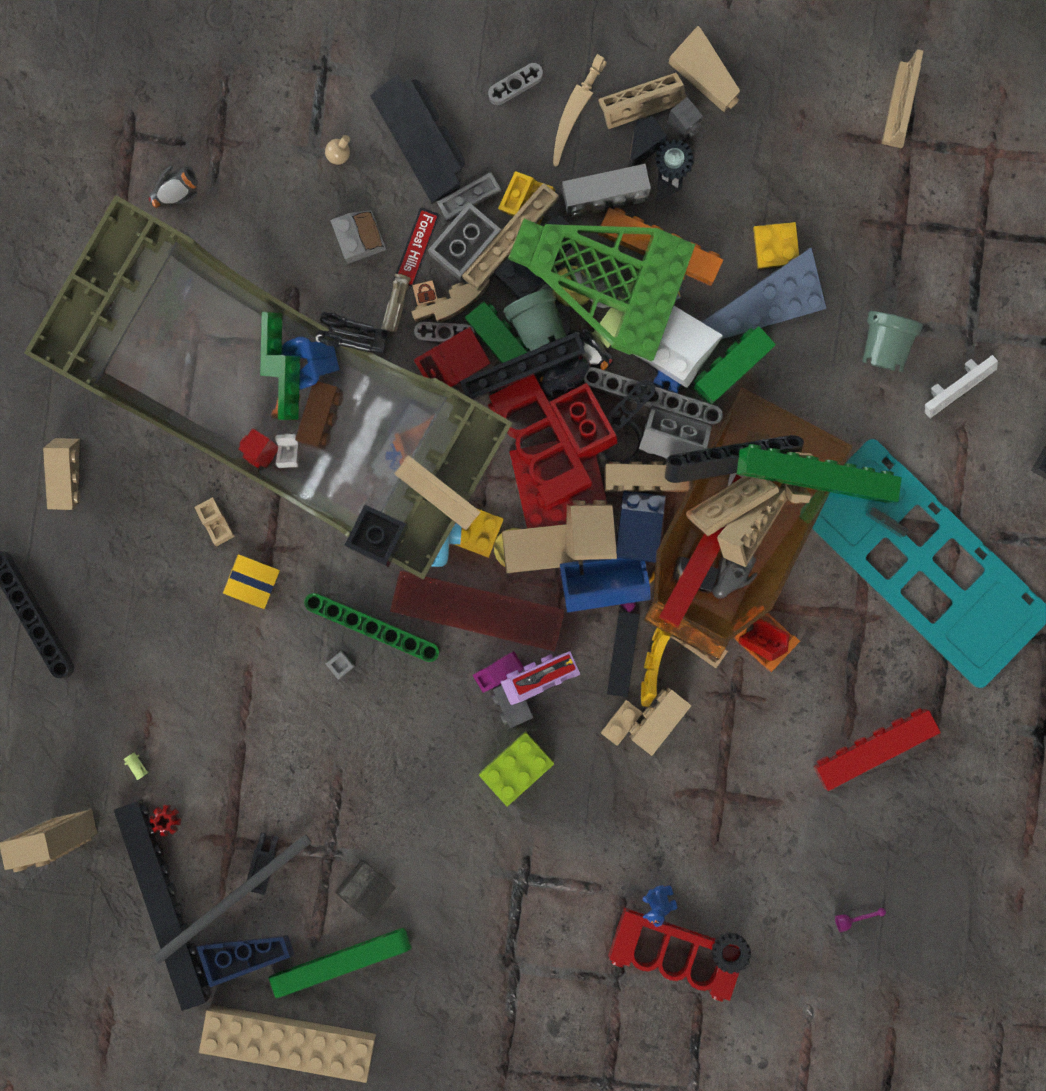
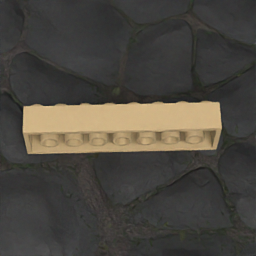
[0,809,97,872]
[199,1005,376,1083]

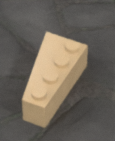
[604,462,689,492]
[717,487,787,567]

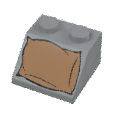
[330,210,386,264]

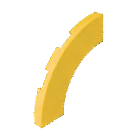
[641,620,671,707]

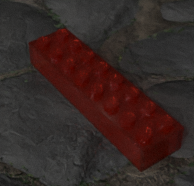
[390,570,565,651]

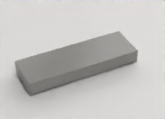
[437,172,501,221]

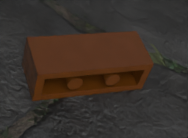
[295,382,343,451]

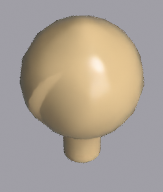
[325,135,350,165]

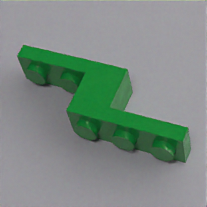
[260,312,300,420]

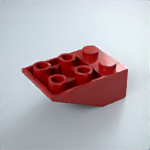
[414,327,491,387]

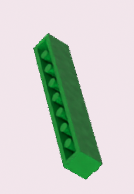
[737,444,902,503]

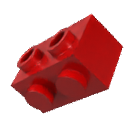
[238,428,278,469]

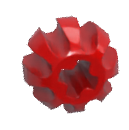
[150,805,181,836]

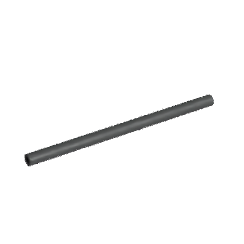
[153,834,312,964]

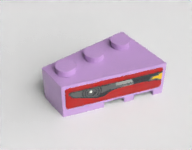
[501,651,580,705]

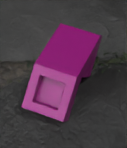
[473,651,524,693]

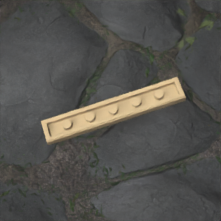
[462,183,559,290]

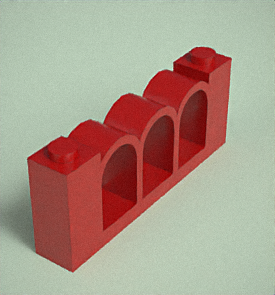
[488,375,592,510]
[608,907,740,1002]

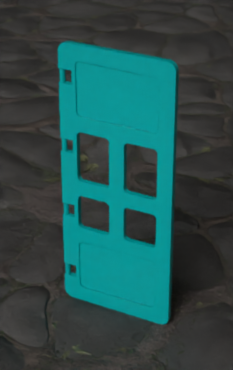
[800,439,1046,688]

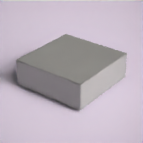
[326,650,355,680]

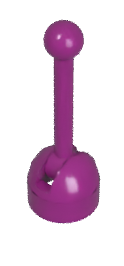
[835,908,886,933]

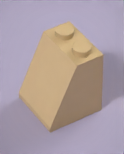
[566,500,617,560]

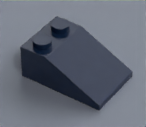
[616,491,665,563]

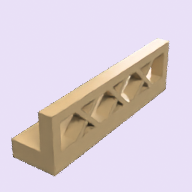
[598,73,686,129]
[395,455,480,530]

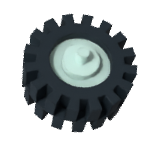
[655,139,694,180]

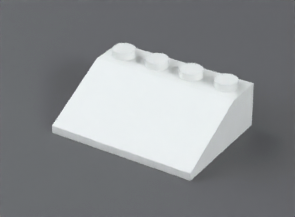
[633,305,723,388]

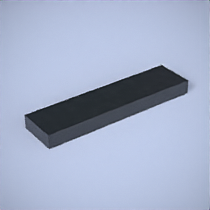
[607,611,640,697]

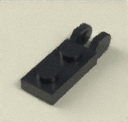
[246,832,279,895]

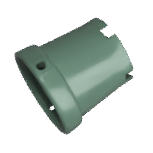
[504,288,567,352]
[862,311,923,372]

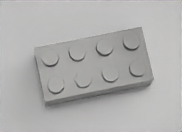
[562,164,651,217]

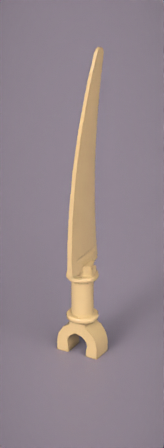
[553,54,607,166]

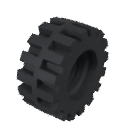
[711,932,751,974]

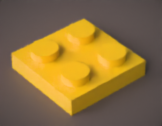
[753,222,799,269]
[454,508,504,558]

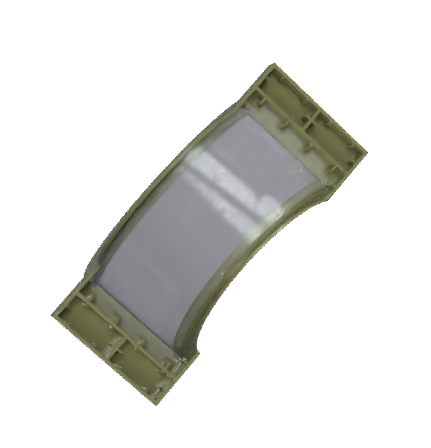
[24,195,513,579]

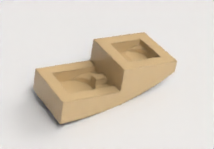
[195,497,235,546]

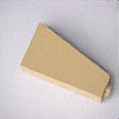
[669,26,740,112]

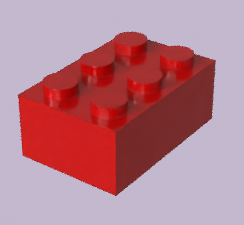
[550,383,617,462]

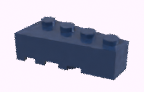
[197,935,295,987]

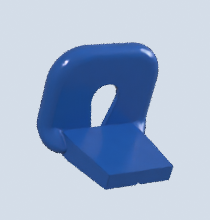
[282,337,340,390]

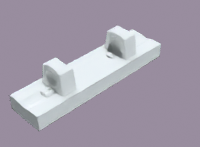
[925,355,998,418]

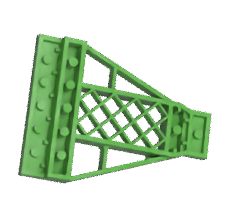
[508,218,695,362]

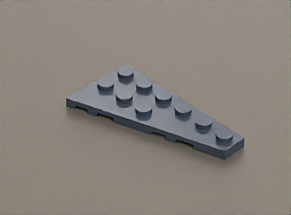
[702,248,826,339]

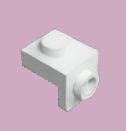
[275,434,301,468]

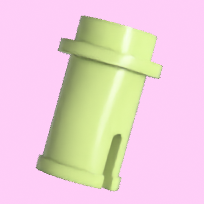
[124,752,149,780]

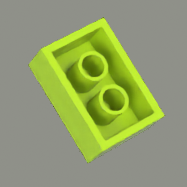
[479,731,554,807]

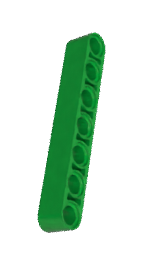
[304,593,440,662]
[268,928,412,998]

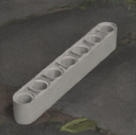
[583,367,722,426]

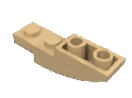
[411,279,490,323]

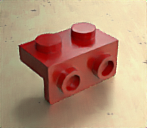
[739,618,790,661]

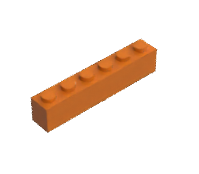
[598,208,723,286]

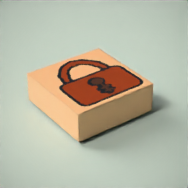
[412,280,437,306]

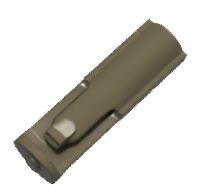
[381,274,411,333]

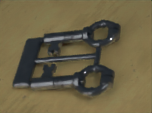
[316,312,388,354]

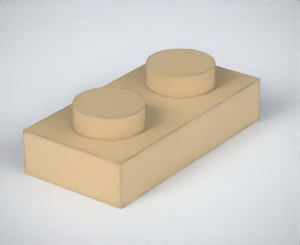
[600,700,643,746]

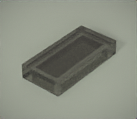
[865,507,909,537]

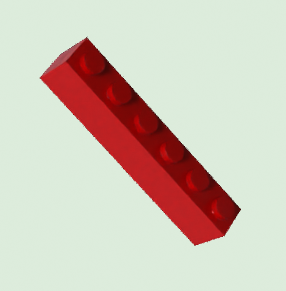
[813,708,941,791]

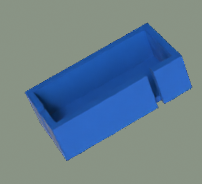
[560,558,651,612]

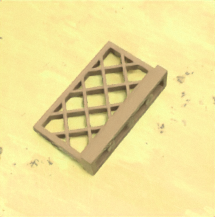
[881,49,923,148]

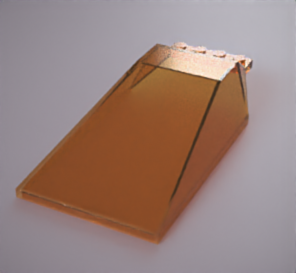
[643,387,853,660]

